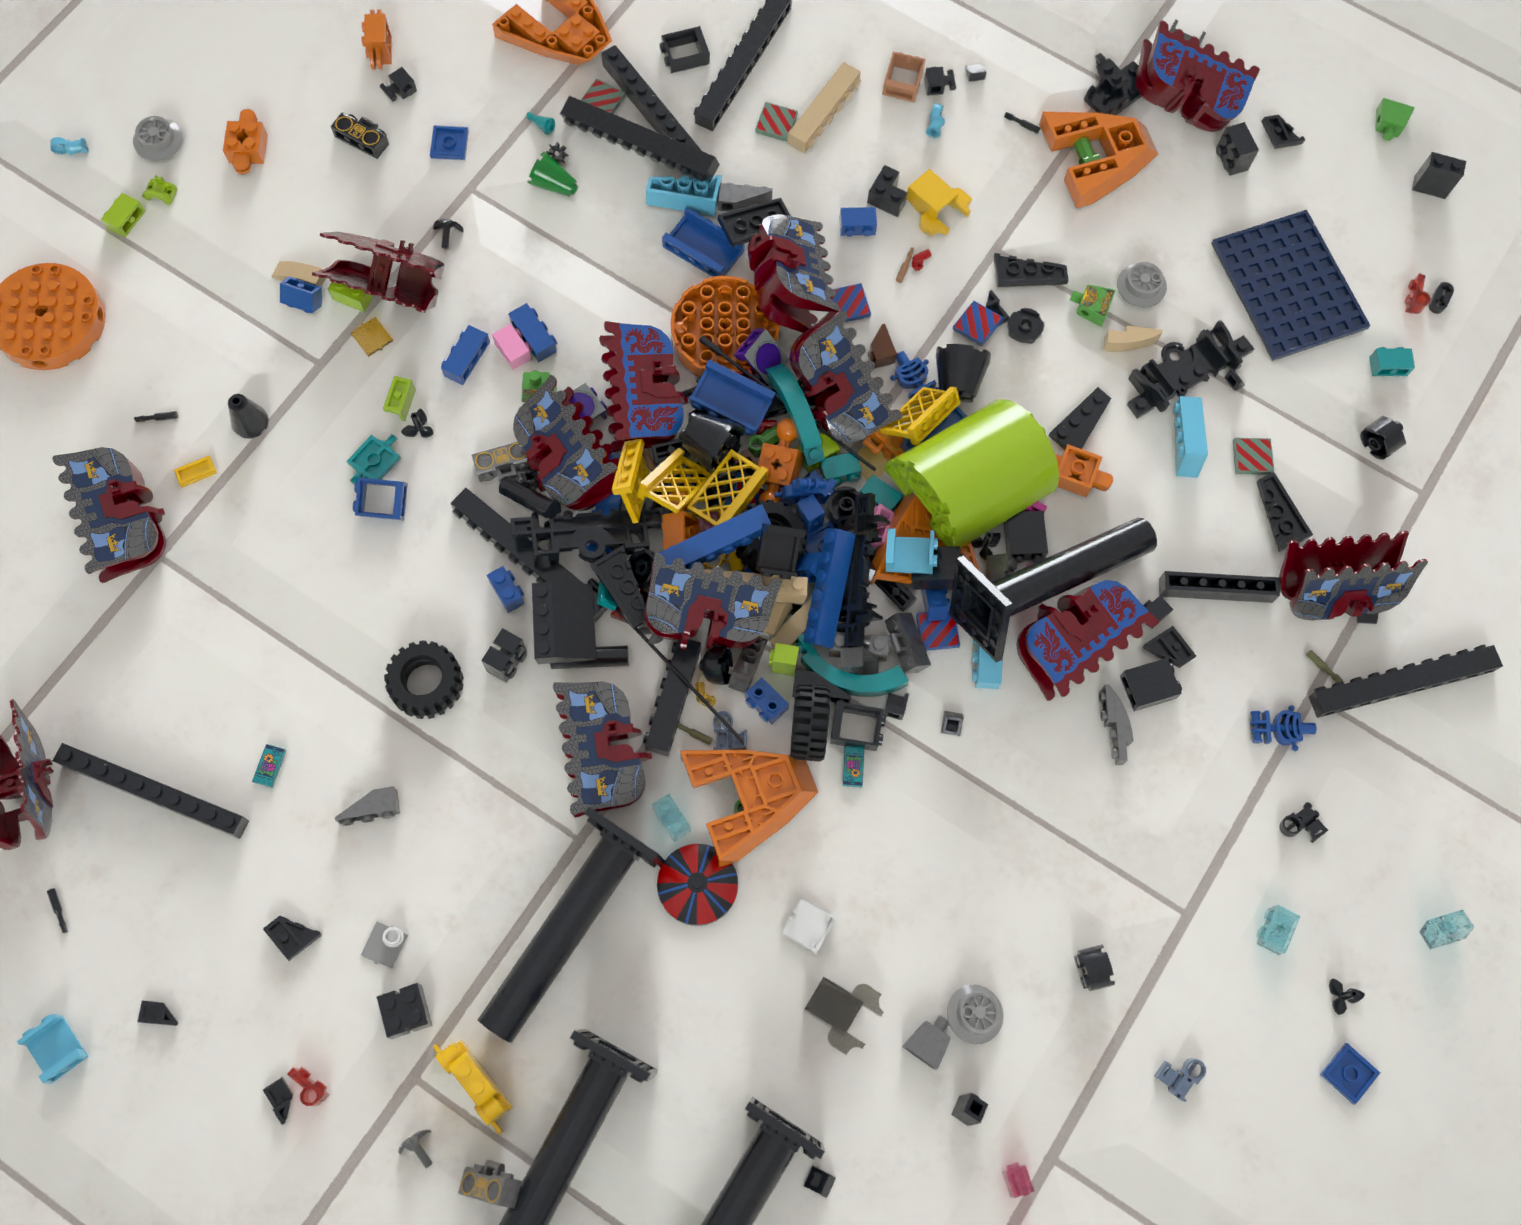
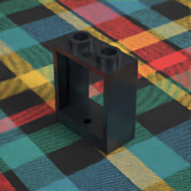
[659,26,710,73]
[830,701,886,751]

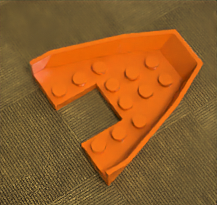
[871,491,980,590]
[680,750,818,867]

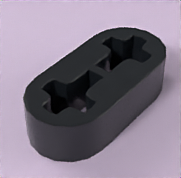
[1428,282,1454,314]

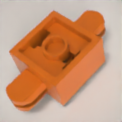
[361,9,392,70]
[223,109,268,174]
[1055,444,1113,497]

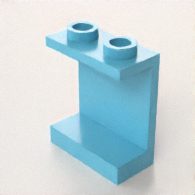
[886,529,938,574]
[17,1014,89,1084]

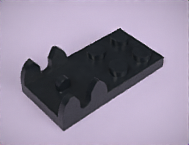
[1084,61,1142,115]
[717,198,791,247]

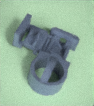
[713,711,747,750]
[1154,1058,1206,1102]

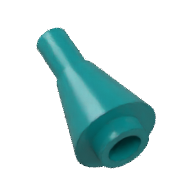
[526,112,555,134]

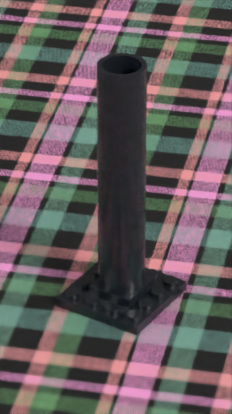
[949,518,1157,663]
[478,807,665,1043]
[499,1029,658,1225]
[701,1097,825,1225]

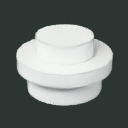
[382,926,404,948]

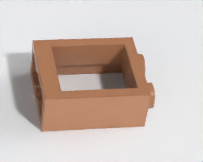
[882,51,926,102]

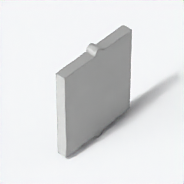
[361,922,408,968]

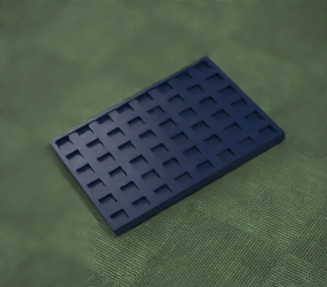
[1211,209,1371,361]

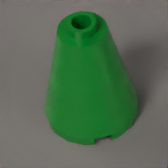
[527,152,579,197]

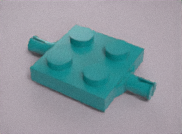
[346,434,401,485]

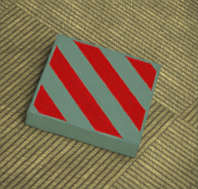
[581,78,626,114]
[755,102,798,142]
[1233,438,1274,475]

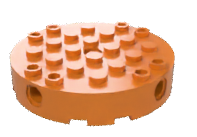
[0,263,106,370]
[671,276,780,377]

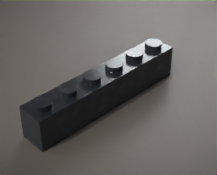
[1159,571,1280,603]
[643,639,702,757]

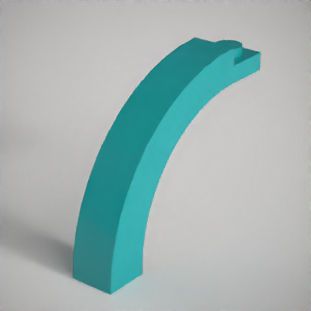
[765,364,825,466]
[796,633,909,697]

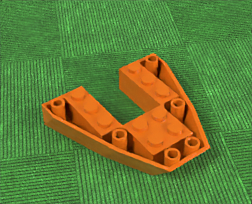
[492,0,612,65]
[1039,111,1159,208]

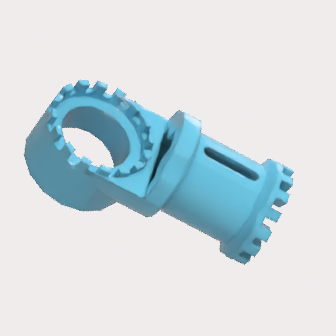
[926,103,945,139]
[50,137,89,156]

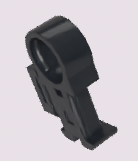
[1279,802,1328,843]

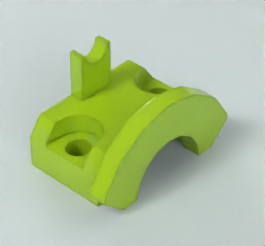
[142,175,178,205]

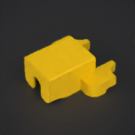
[907,169,972,237]

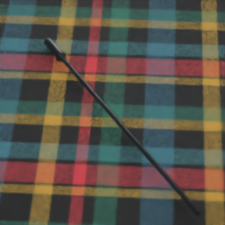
[699,335,877,471]
[587,578,744,743]

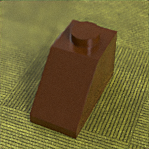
[868,324,897,369]

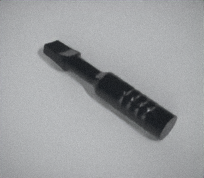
[1004,112,1041,134]
[134,411,178,422]
[47,888,68,933]

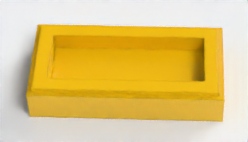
[174,456,217,488]

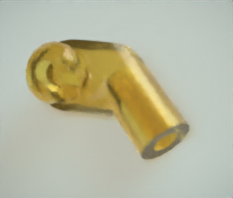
[695,682,716,708]

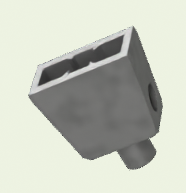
[902,1015,951,1070]

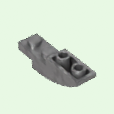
[1099,684,1134,765]

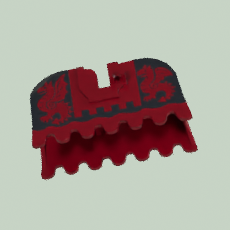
[312,231,445,313]

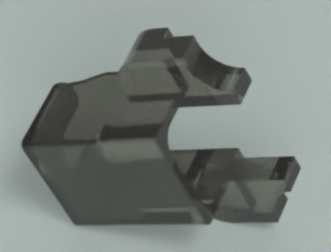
[803,976,884,1055]

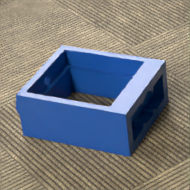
[353,477,408,521]

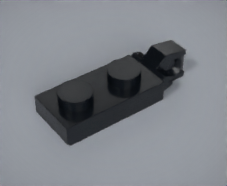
[1095,53,1129,91]

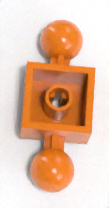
[758,418,804,503]
[661,492,702,550]

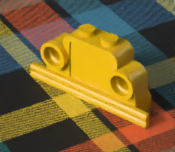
[432,1040,513,1135]

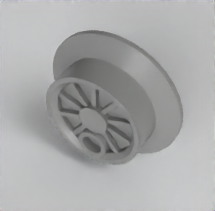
[133,116,183,161]
[1117,262,1167,308]
[947,985,1003,1044]

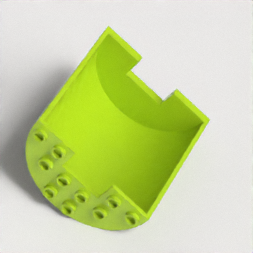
[883,399,1059,548]

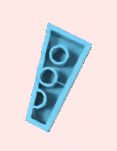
[646,175,722,216]
[1173,396,1208,478]
[972,640,1003,689]

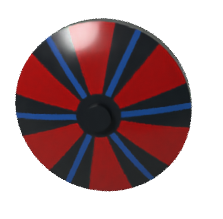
[657,844,738,926]

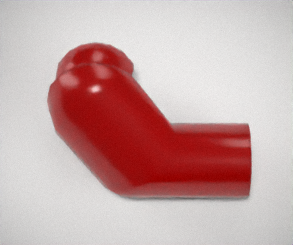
[911,249,932,271]
[756,419,777,435]

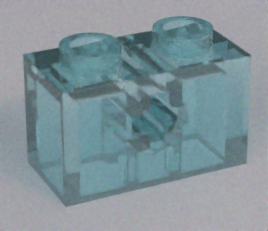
[652,794,691,842]
[1256,905,1300,955]
[1419,910,1474,949]

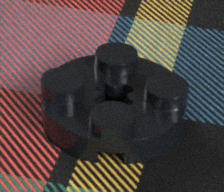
[1007,308,1044,344]

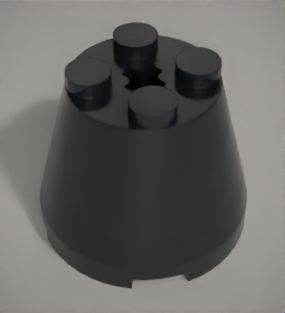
[936,344,991,402]
[678,413,745,476]

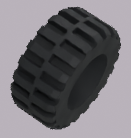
[735,500,807,575]
[384,640,464,719]
[790,684,831,762]

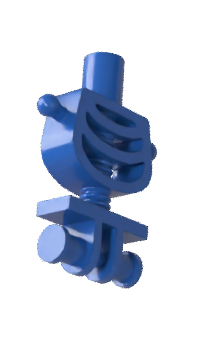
[890,351,939,406]
[774,477,827,507]
[1250,705,1317,751]

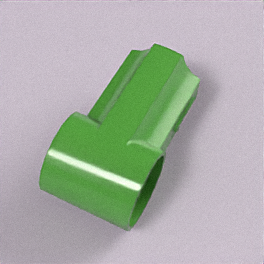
[1074,137,1101,165]
[748,426,780,458]

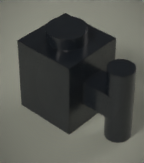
[380,67,417,102]
[924,67,956,96]

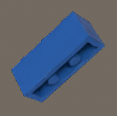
[508,303,557,363]
[441,325,490,385]

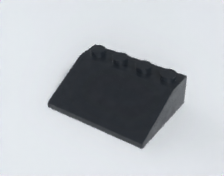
[532,582,597,664]

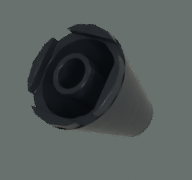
[228,394,269,439]

